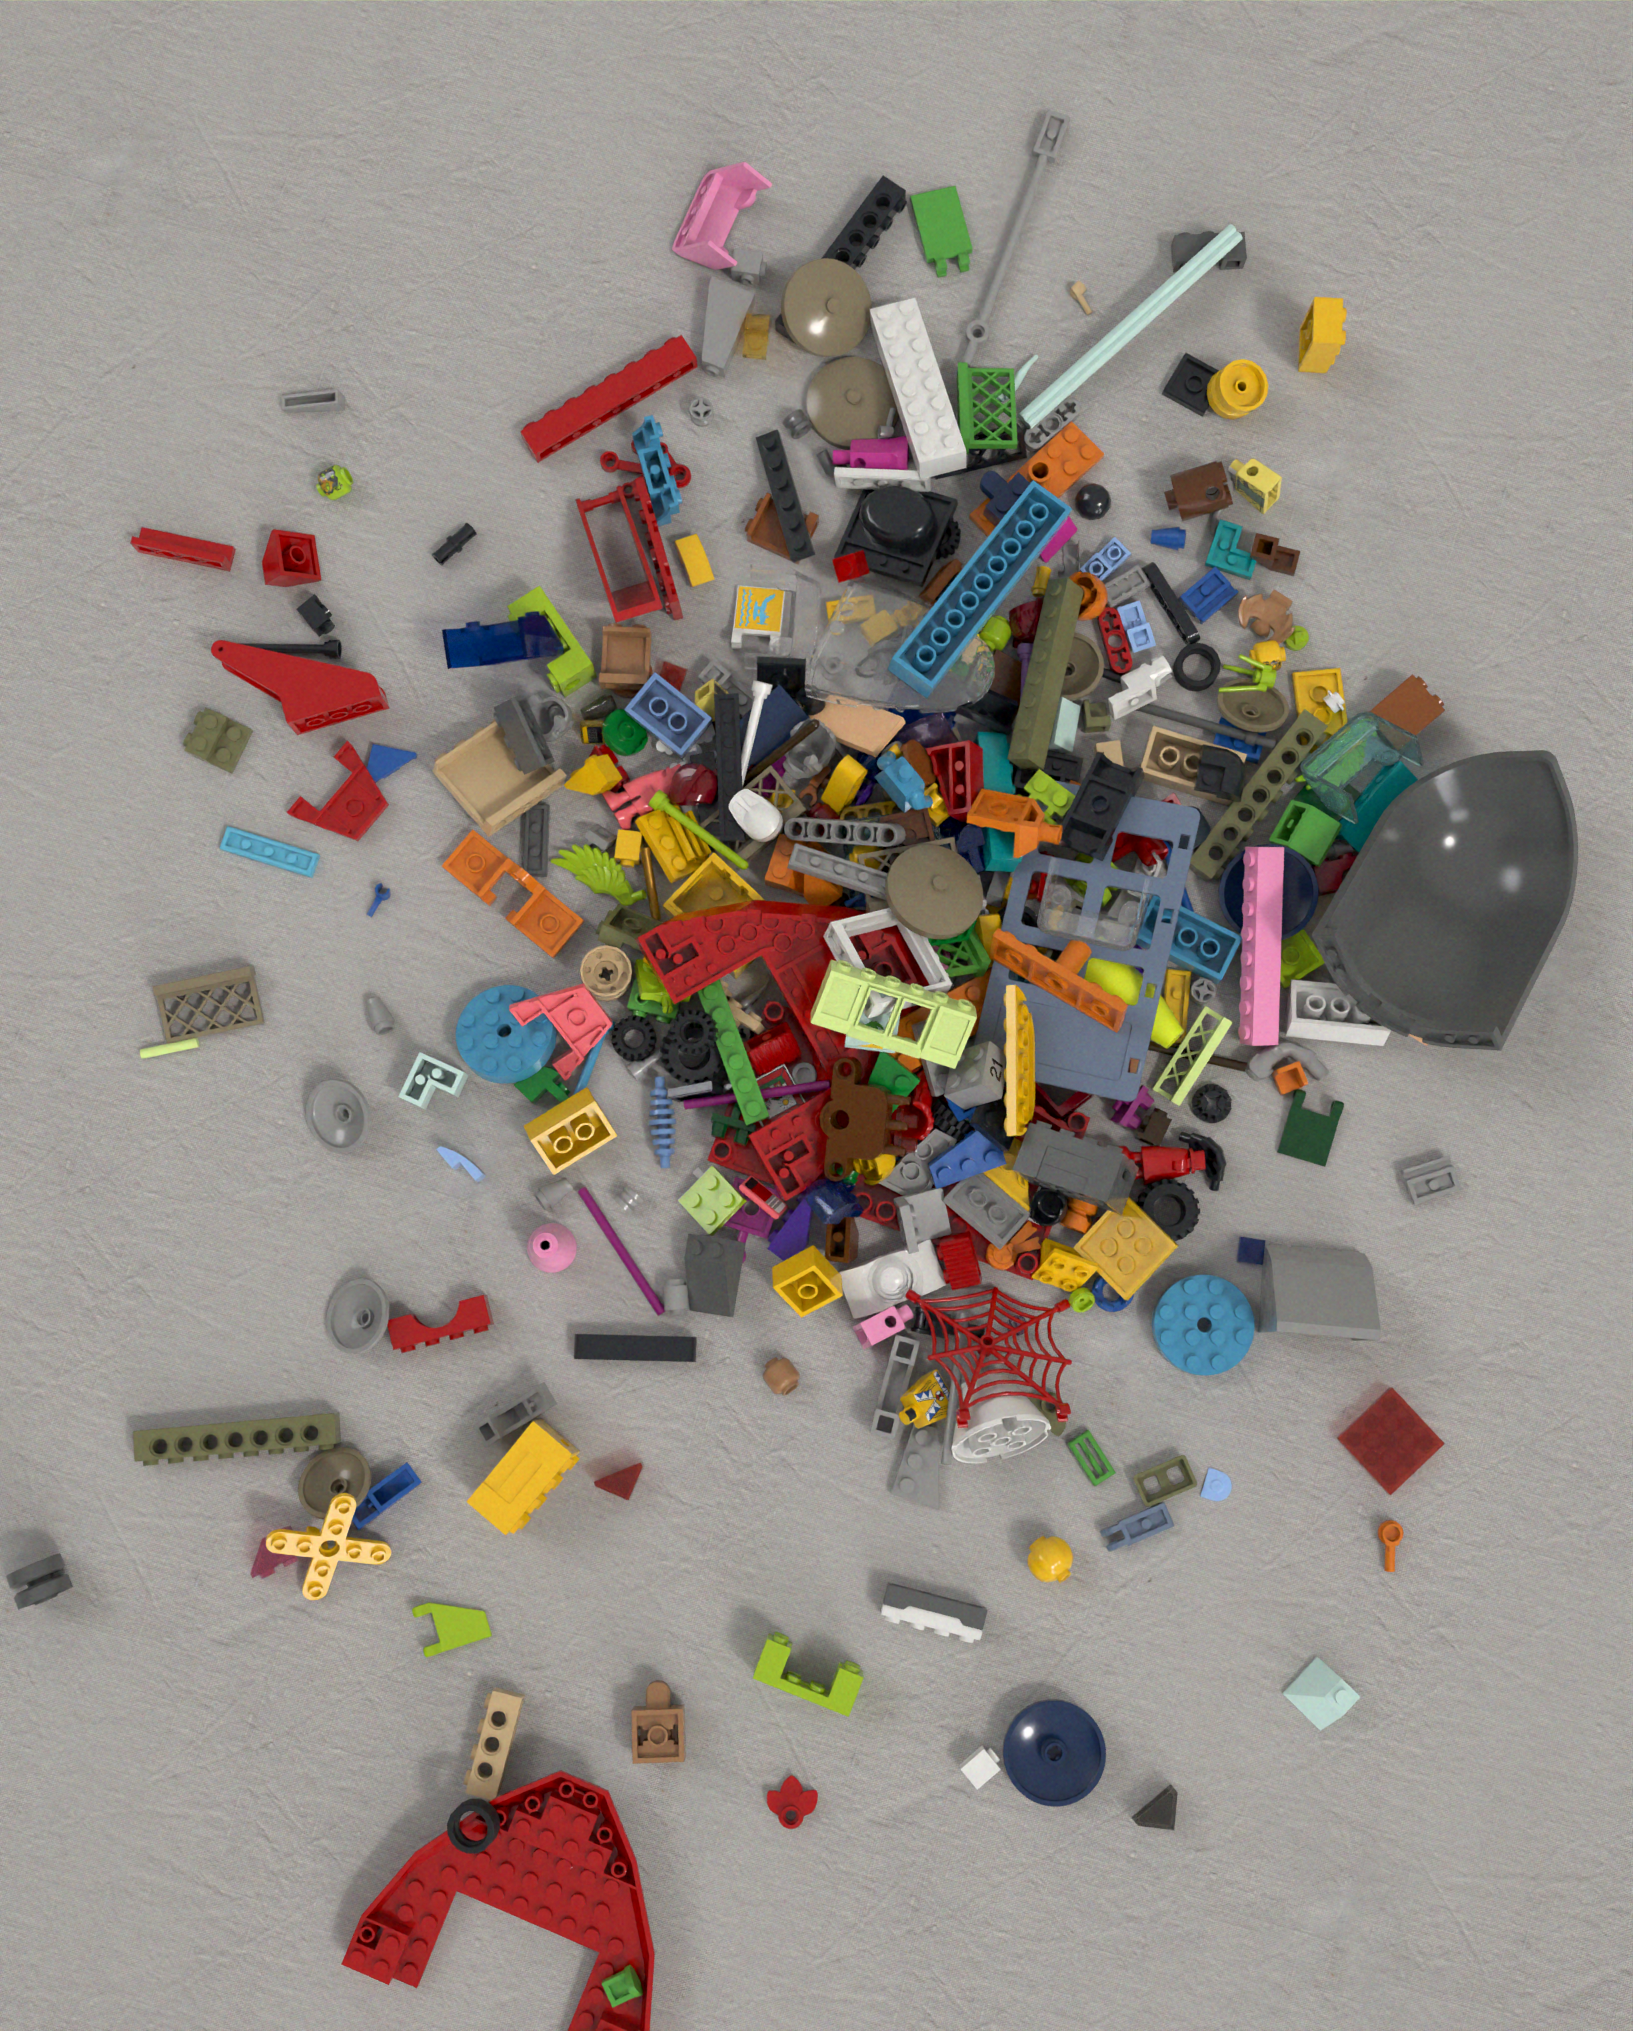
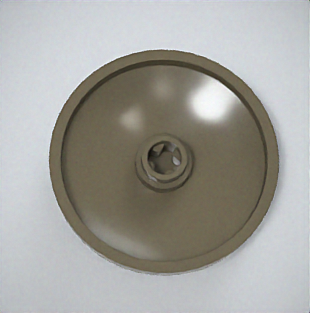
[781,258,872,357]
[807,357,899,450]
[885,845,983,939]

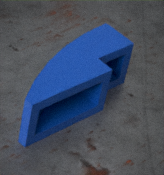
[352,1462,422,1531]

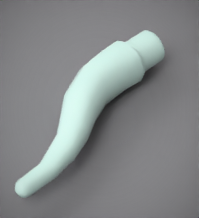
[996,355,1038,403]

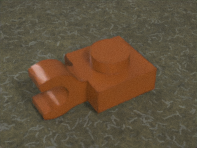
[799,766,832,808]

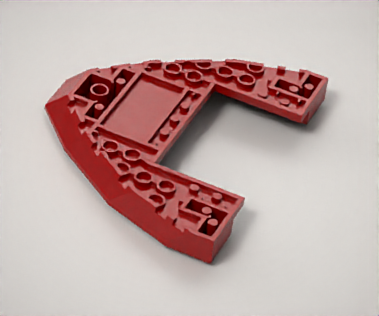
[635,900,929,1201]
[341,1770,655,2031]

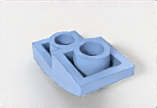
[1080,537,1132,582]

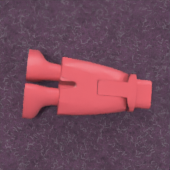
[602,764,681,830]

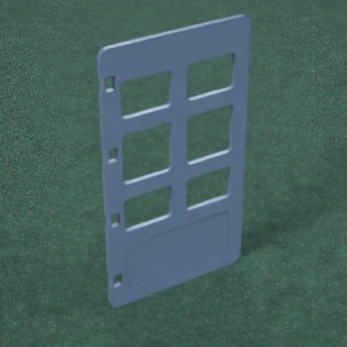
[974,781,1200,1102]

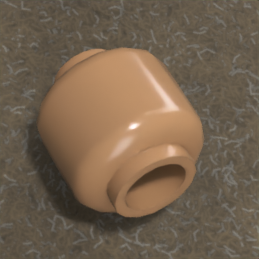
[763,1357,800,1396]

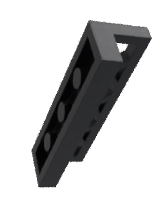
[934,423,1027,480]
[926,671,1019,736]

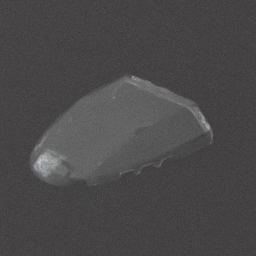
[805,576,995,713]

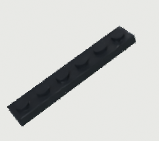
[756,429,815,563]
[714,693,745,842]

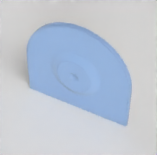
[1200,1468,1232,1501]

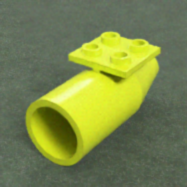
[1084,937,1184,1049]

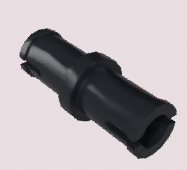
[432,523,477,566]

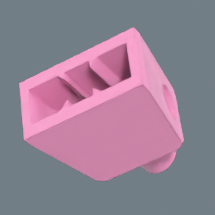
[852,1305,914,1349]

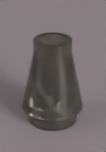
[580,694,618,722]

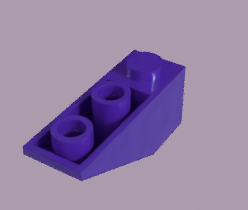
[767,1187,816,1261]

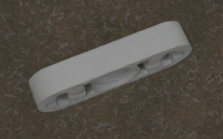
[1024,397,1081,452]

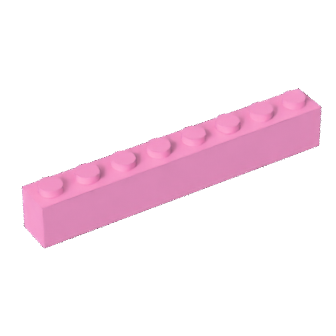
[1238,847,1284,1046]

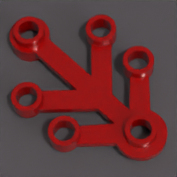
[600,440,691,499]

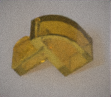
[742,313,772,360]

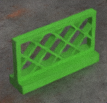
[956,362,1017,454]
[934,928,991,978]

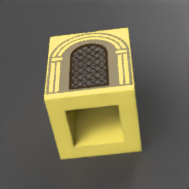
[695,678,729,721]

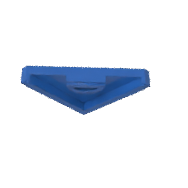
[367,744,417,782]

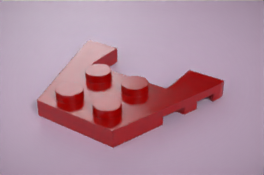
[286,741,389,842]

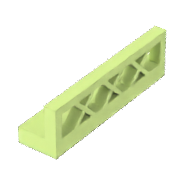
[1152,1006,1233,1106]

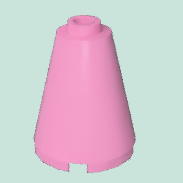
[527,1223,577,1273]

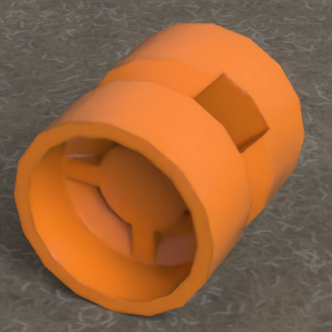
[1059,1197,1099,1235]

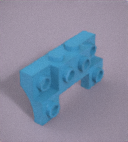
[632,415,683,527]

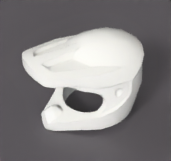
[729,789,783,842]

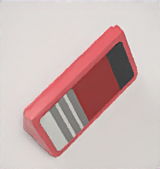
[739,1176,788,1220]

